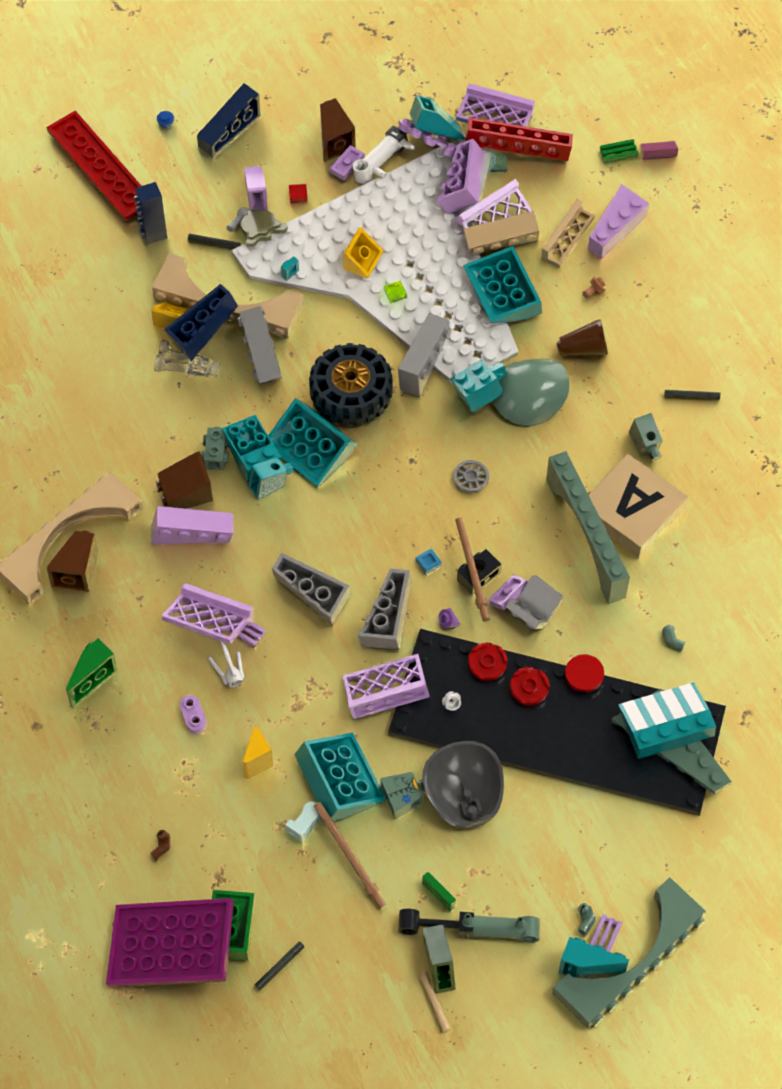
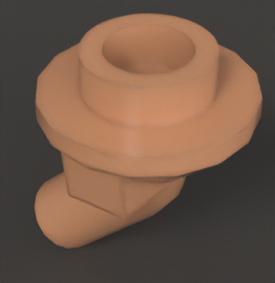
[582,276,606,298]

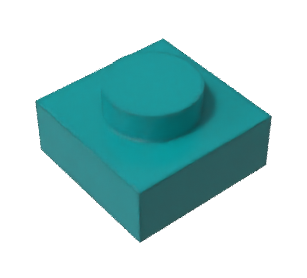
[281,256,299,281]

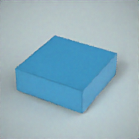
[415,548,442,575]

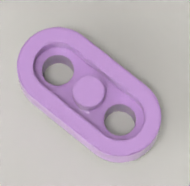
[180,695,206,734]

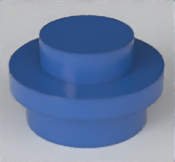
[157,111,174,128]

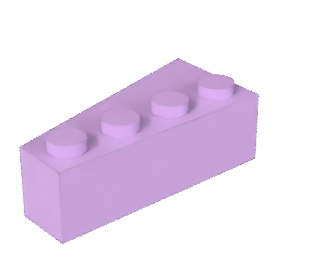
[437,139,484,214]
[588,184,649,259]
[151,506,233,544]

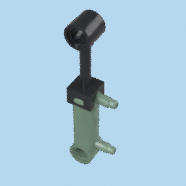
[398,908,540,943]

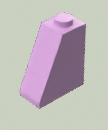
[244,166,268,211]

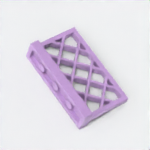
[456,83,535,127]
[454,179,536,229]
[162,583,254,645]
[343,654,430,719]

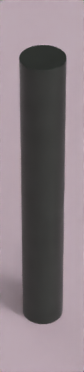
[188,233,241,249]
[664,390,721,400]
[254,941,305,990]

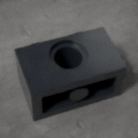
[457,549,502,596]

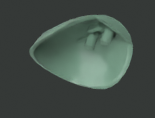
[492,359,569,426]

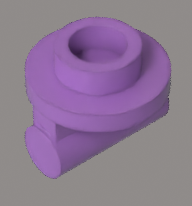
[439,608,460,628]

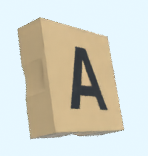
[589,454,688,558]

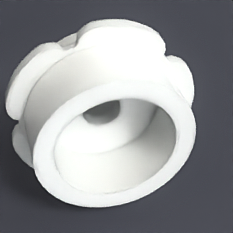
[442,691,461,711]

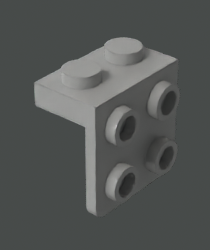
[505,575,563,630]

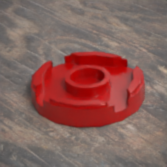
[468,642,508,681]
[565,654,605,692]
[510,667,550,706]

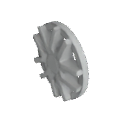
[454,460,489,493]

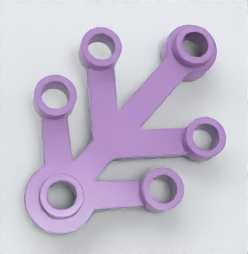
[398,118,457,158]

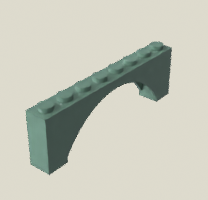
[546,451,630,604]
[552,877,706,1029]

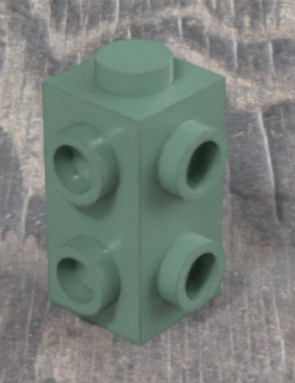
[201,427,229,470]

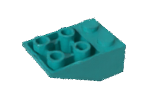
[409,95,465,140]
[222,415,281,483]
[558,937,629,979]

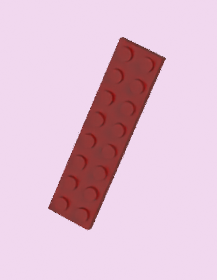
[46,110,141,222]

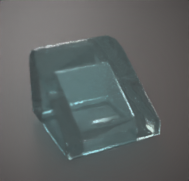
[488,151,508,172]

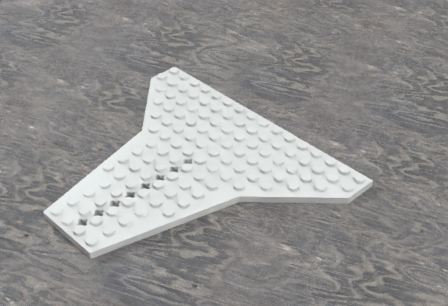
[232,135,518,385]

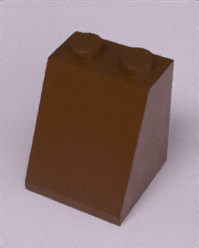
[320,98,356,162]
[156,451,213,509]
[47,530,98,592]

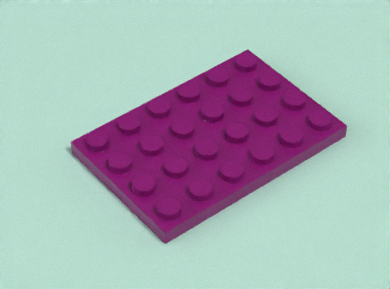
[106,898,234,987]

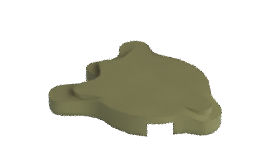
[241,210,288,247]

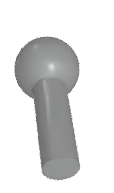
[226,207,249,232]

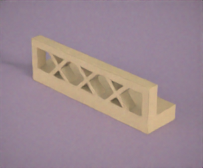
[541,199,595,268]

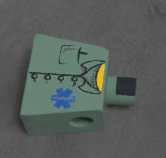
[629,413,662,461]
[380,772,425,819]

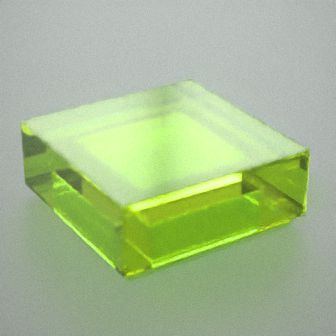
[384,280,407,303]

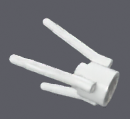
[208,641,245,688]

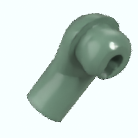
[662,625,686,651]
[578,903,596,936]

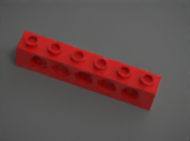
[465,117,573,161]

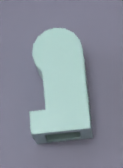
[285,802,321,843]

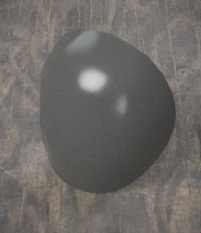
[422,741,504,828]

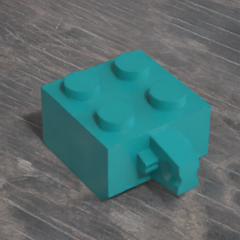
[450,359,507,412]

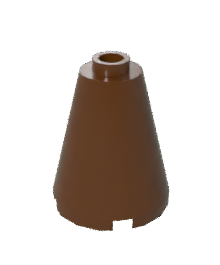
[557,319,608,355]

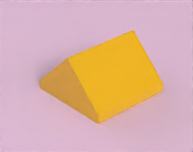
[343,227,384,278]
[151,301,189,328]
[242,726,273,779]

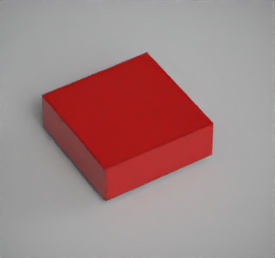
[289,184,308,203]

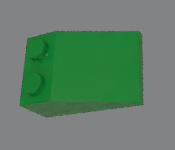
[66,638,118,707]
[212,890,255,961]

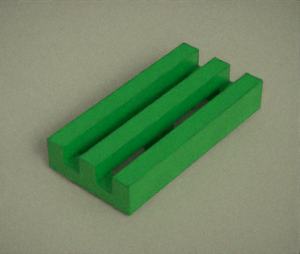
[600,139,639,163]
[422,872,456,912]

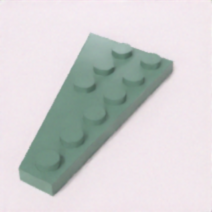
[611,689,732,795]

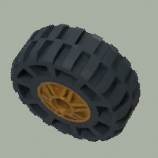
[309,343,393,426]

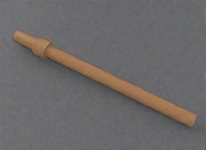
[455,517,490,622]
[314,802,387,909]

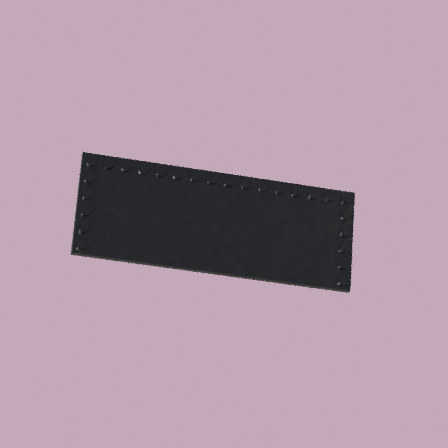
[388,629,726,816]

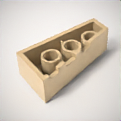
[464,211,539,254]

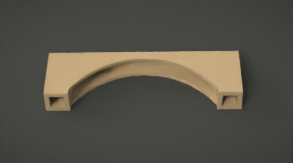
[152,253,304,338]
[0,472,143,605]

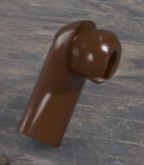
[150,830,171,861]

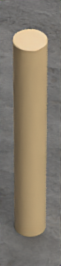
[419,972,450,1033]

